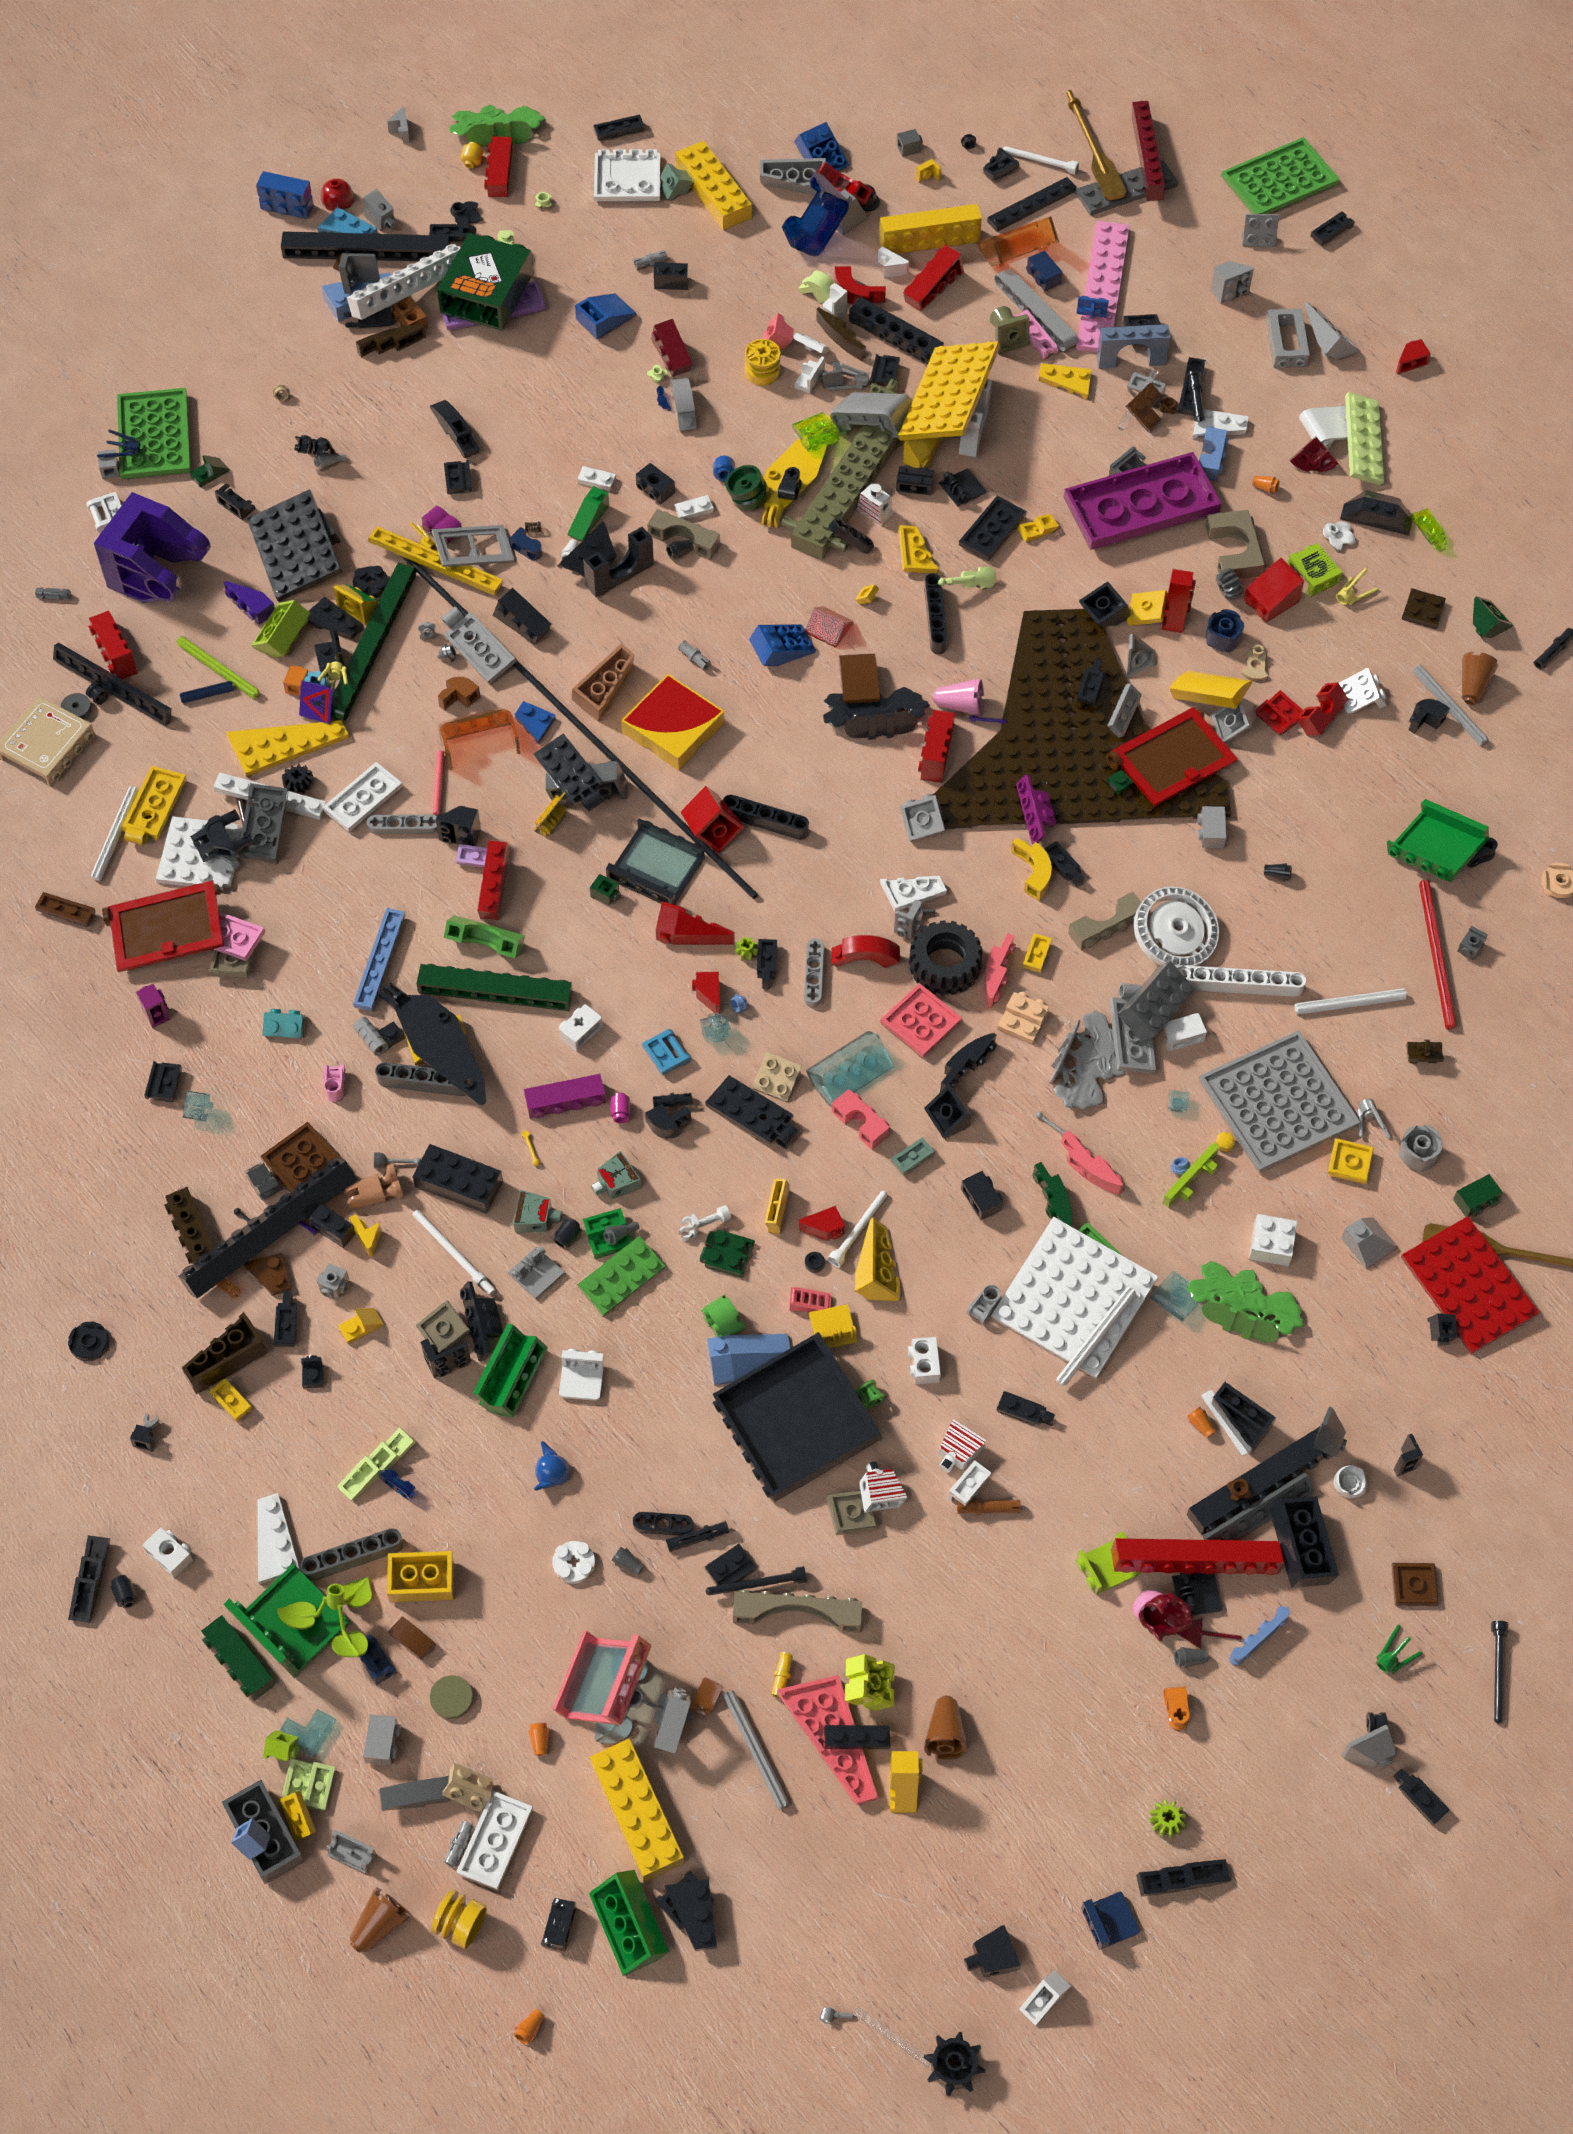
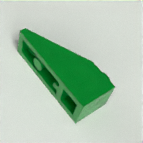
[567,486,609,542]

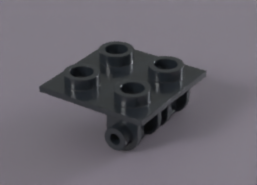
[294,435,336,457]
[938,468,987,507]
[1172,1573,1222,1615]

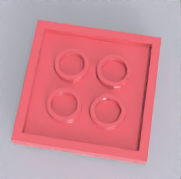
[880,983,962,1058]

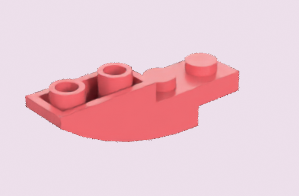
[985,933,1016,1008]
[1061,1130,1123,1195]

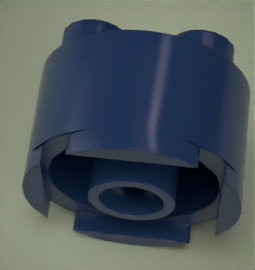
[1206,609,1244,653]

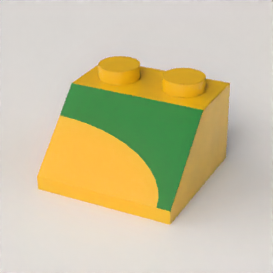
[333,584,378,625]

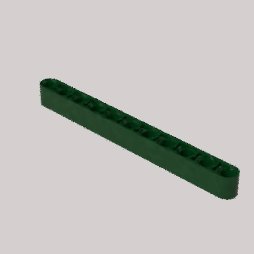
[331,563,417,721]

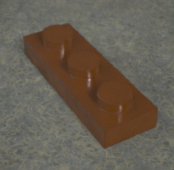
[35,892,96,927]

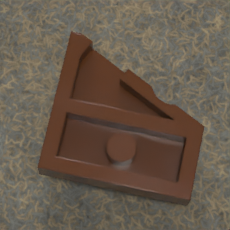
[244,1253,292,1296]

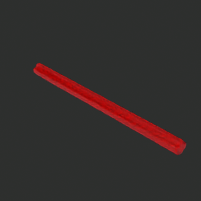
[1419,880,1457,1030]

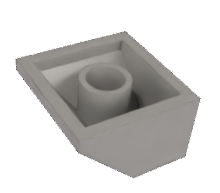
[1211,698,1257,744]
[1341,1217,1398,1269]
[1342,1725,1396,1769]

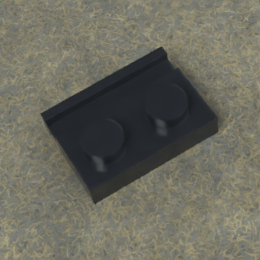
[870,354,900,386]
[444,460,473,494]
[144,1061,182,1102]
[705,1544,757,1586]

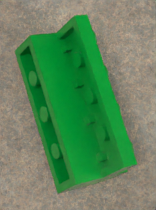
[473,1324,548,1417]

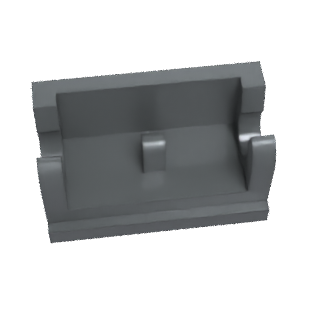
[1109,446,1146,476]

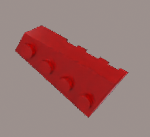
[903,244,964,312]
[88,610,138,679]
[918,710,955,783]

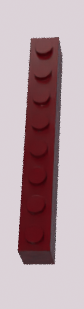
[1132,101,1165,202]

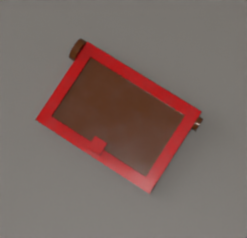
[1106,707,1238,807]
[102,880,224,973]

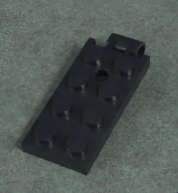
[534,733,604,812]
[705,1075,799,1149]

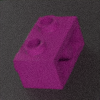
[136,984,170,1028]

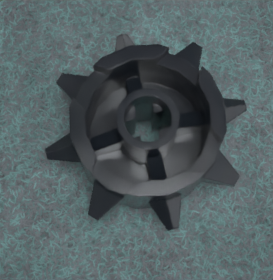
[923,2032,986,2096]

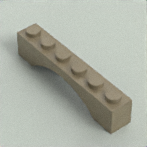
[733,1589,862,1633]

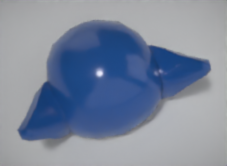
[534,1441,570,1491]

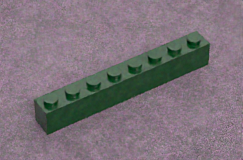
[416,964,573,1011]

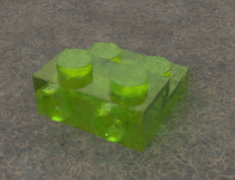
[792,412,839,452]

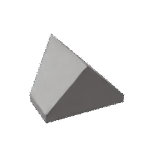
[1126,634,1155,679]

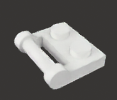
[86,492,121,533]

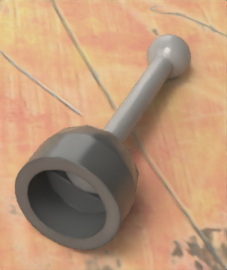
[374,1152,421,1168]

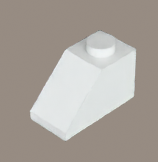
[1019,1970,1071,2026]

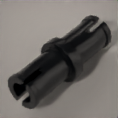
[652,1092,693,1108]

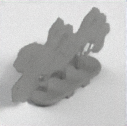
[1049,1010,1125,1109]

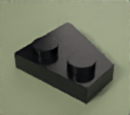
[983,147,1019,181]

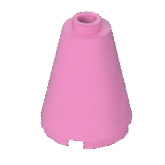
[933,679,984,715]

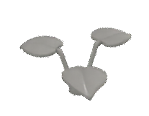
[595,1649,693,1744]

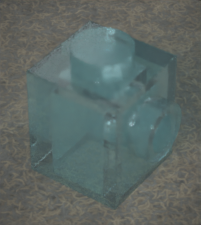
[183,1091,213,1121]

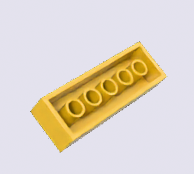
[675,141,752,230]
[879,204,982,254]
[589,1739,684,1882]

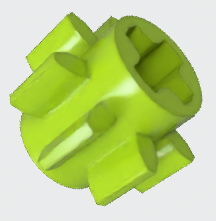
[735,937,758,961]

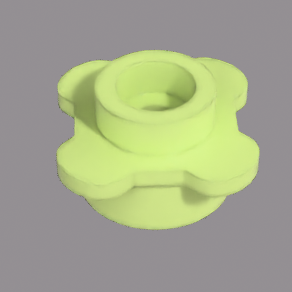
[535,192,552,208]
[647,365,668,382]

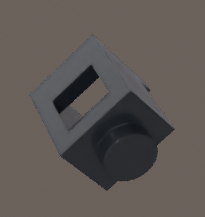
[1427,1313,1458,1346]

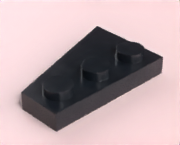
[306,597,364,640]
[664,1879,717,1951]

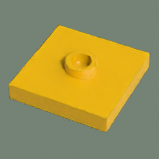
[1127,590,1168,626]
[1327,1138,1374,1184]

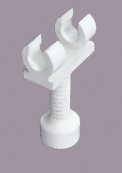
[679,1205,731,1241]

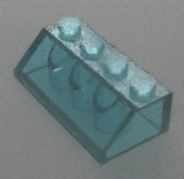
[806,1031,893,1107]

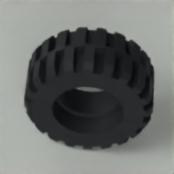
[909,920,983,995]

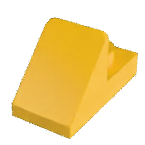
[349,1214,382,1257]
[338,1308,384,1345]

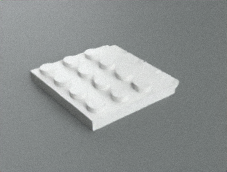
[594,149,660,201]
[156,816,242,891]

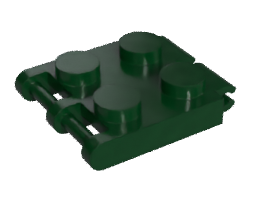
[699,1229,755,1278]

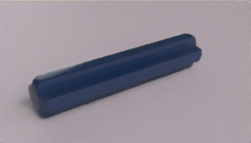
[180,681,234,703]

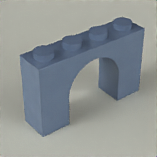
[1096,324,1170,369]

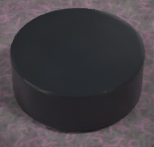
[805,1252,825,1273]

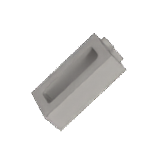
[1266,309,1310,368]

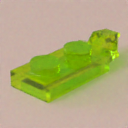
[1411,508,1447,552]

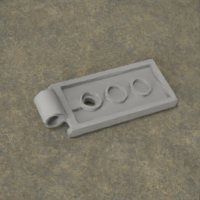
[441,606,517,685]
[1109,983,1156,1074]

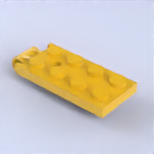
[122,766,187,846]

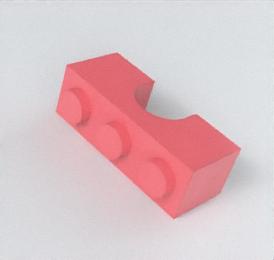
[832,1089,890,1150]

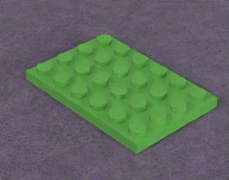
[1221,137,1340,214]
[117,388,191,479]

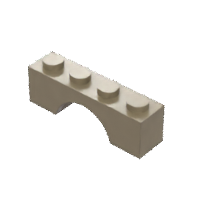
[647,509,720,560]
[1068,892,1142,950]

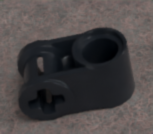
[778,467,802,501]
[1467,837,1498,868]

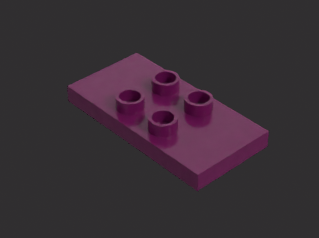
[1063,452,1221,550]

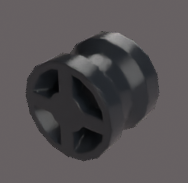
[86,682,109,705]
[1366,1712,1388,1733]

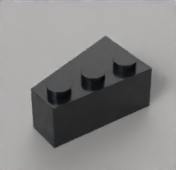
[492,587,552,645]
[1212,1382,1276,1456]

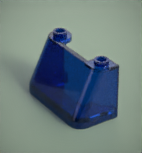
[782,172,849,257]

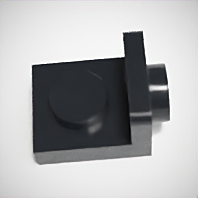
[301,1355,324,1389]

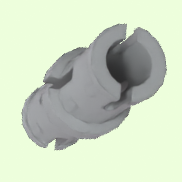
[633,250,668,270]
[678,640,711,671]
[443,1821,475,1868]

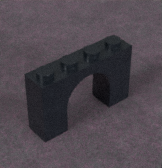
[583,526,654,597]

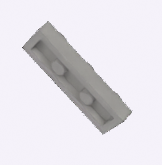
[1108,683,1142,738]

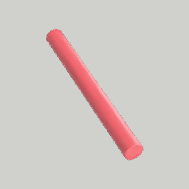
[433,751,444,816]

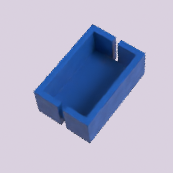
[256,171,314,219]

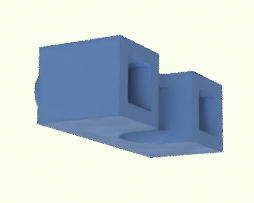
[1199,427,1229,481]

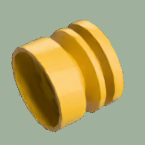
[745,339,781,386]
[431,1889,487,1950]

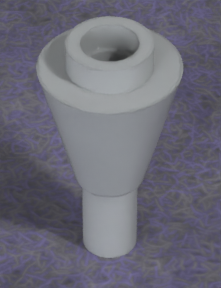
[313,454,347,470]

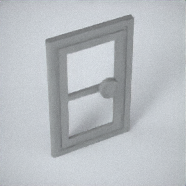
[432,525,514,567]

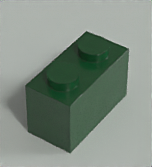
[1453,1174,1503,1217]

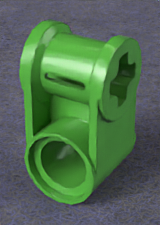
[855,1380,886,1410]

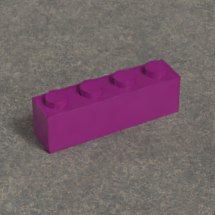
[524,1074,606,1118]

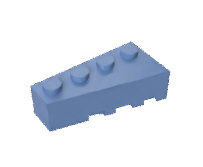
[321,272,391,322]

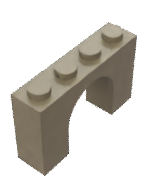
[1205,510,1266,579]

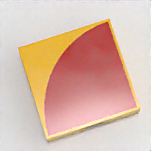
[621,674,725,771]

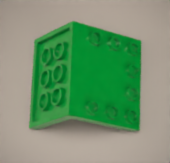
[223,1564,351,1678]

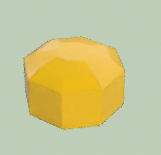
[1216,1132,1235,1152]

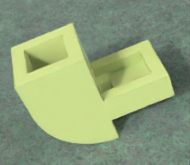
[798,271,834,303]

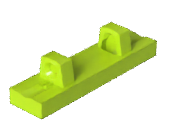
[1162,1142,1220,1208]

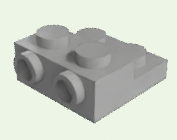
[900,794,946,842]

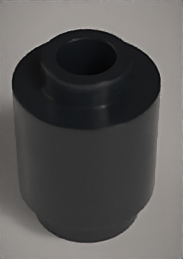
[553,1218,581,1249]
[111,1575,138,1608]

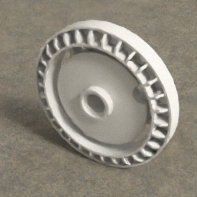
[1134,887,1219,967]

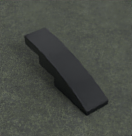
[68,1535,111,1623]
[1136,1859,1231,1897]

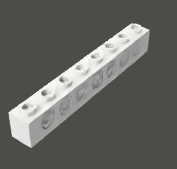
[347,244,460,320]

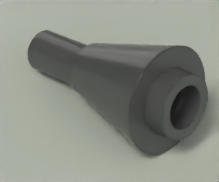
[604,1222,640,1245]

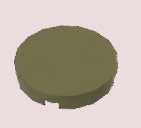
[429,1675,473,1719]

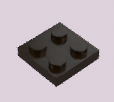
[1402,588,1446,629]

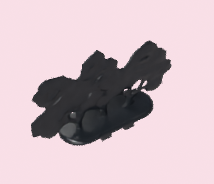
[823,687,930,740]

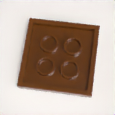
[260,1122,340,1193]

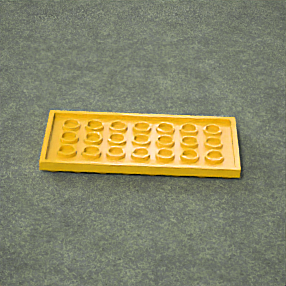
[898,341,1000,441]

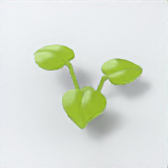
[278,1577,372,1657]

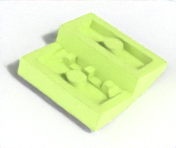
[280,1759,335,1811]

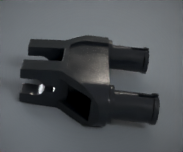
[190,809,254,862]

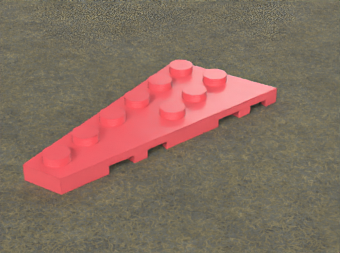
[777,1675,878,1805]

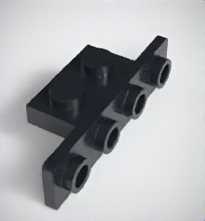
[460,1281,503,1361]

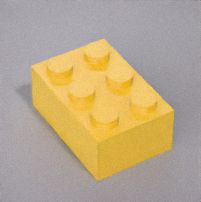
[387,1551,454,1603]

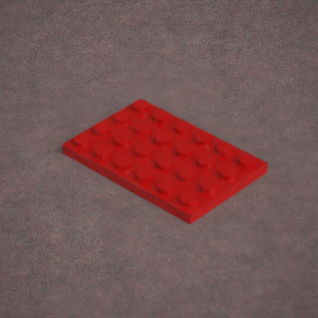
[1401,1216,1539,1354]

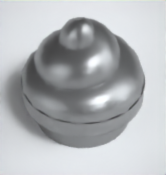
[437,644,457,662]

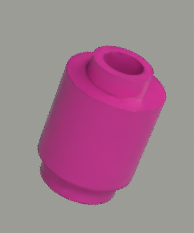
[610,1093,631,1123]

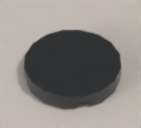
[68,1321,110,1361]

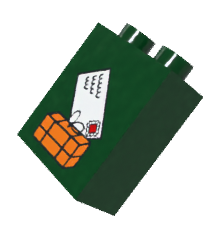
[437,233,533,331]

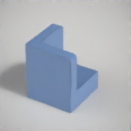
[231,1818,270,1859]

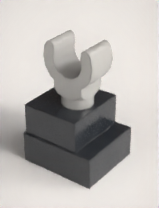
[130,1413,160,1451]

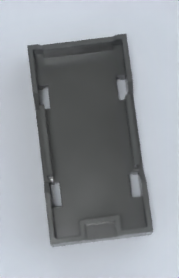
[238,783,289,864]

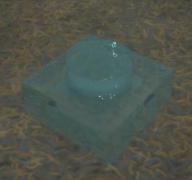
[1167,1090,1189,1113]

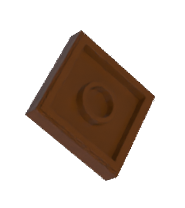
[1391,1563,1439,1606]

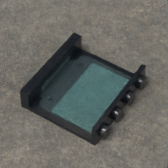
[606,818,705,905]

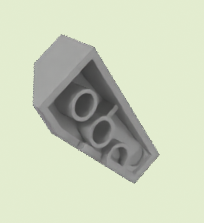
[1305,302,1360,360]

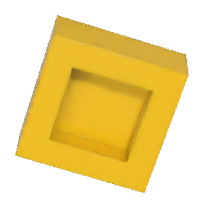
[855,584,879,605]

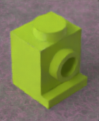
[263,1730,300,1761]

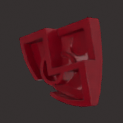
[1289,436,1339,473]

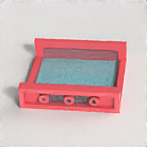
[552,1631,652,1725]

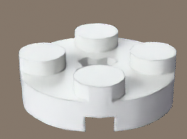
[552,1541,595,1584]

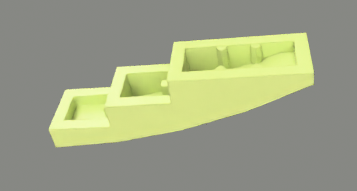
[337,1427,416,1501]

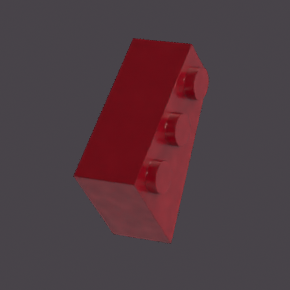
[651,319,693,377]

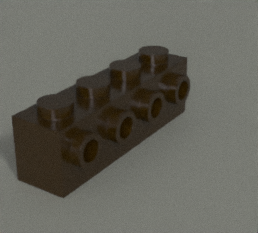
[164,1187,214,1264]

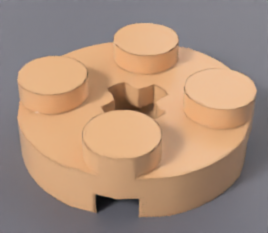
[1541,863,1573,898]

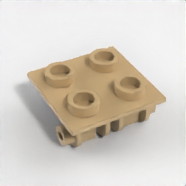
[752,1052,802,1102]

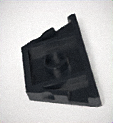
[557,521,617,578]

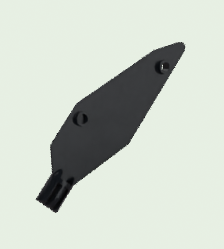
[378,982,486,1105]

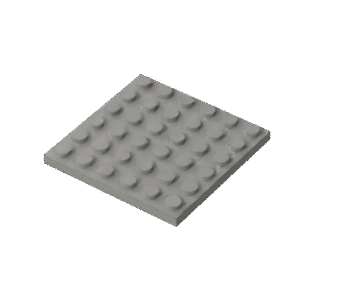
[1198,1030,1360,1173]

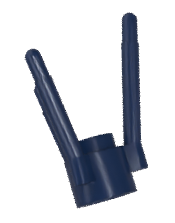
[97,429,140,458]

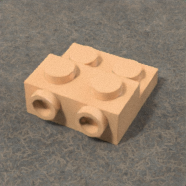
[997,992,1049,1044]

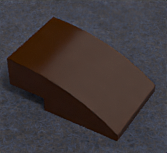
[839,653,880,704]

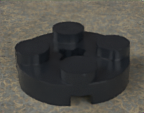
[352,565,388,598]

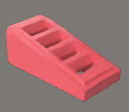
[790,1287,831,1312]

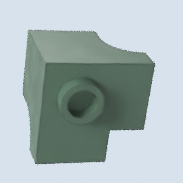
[660,164,694,200]

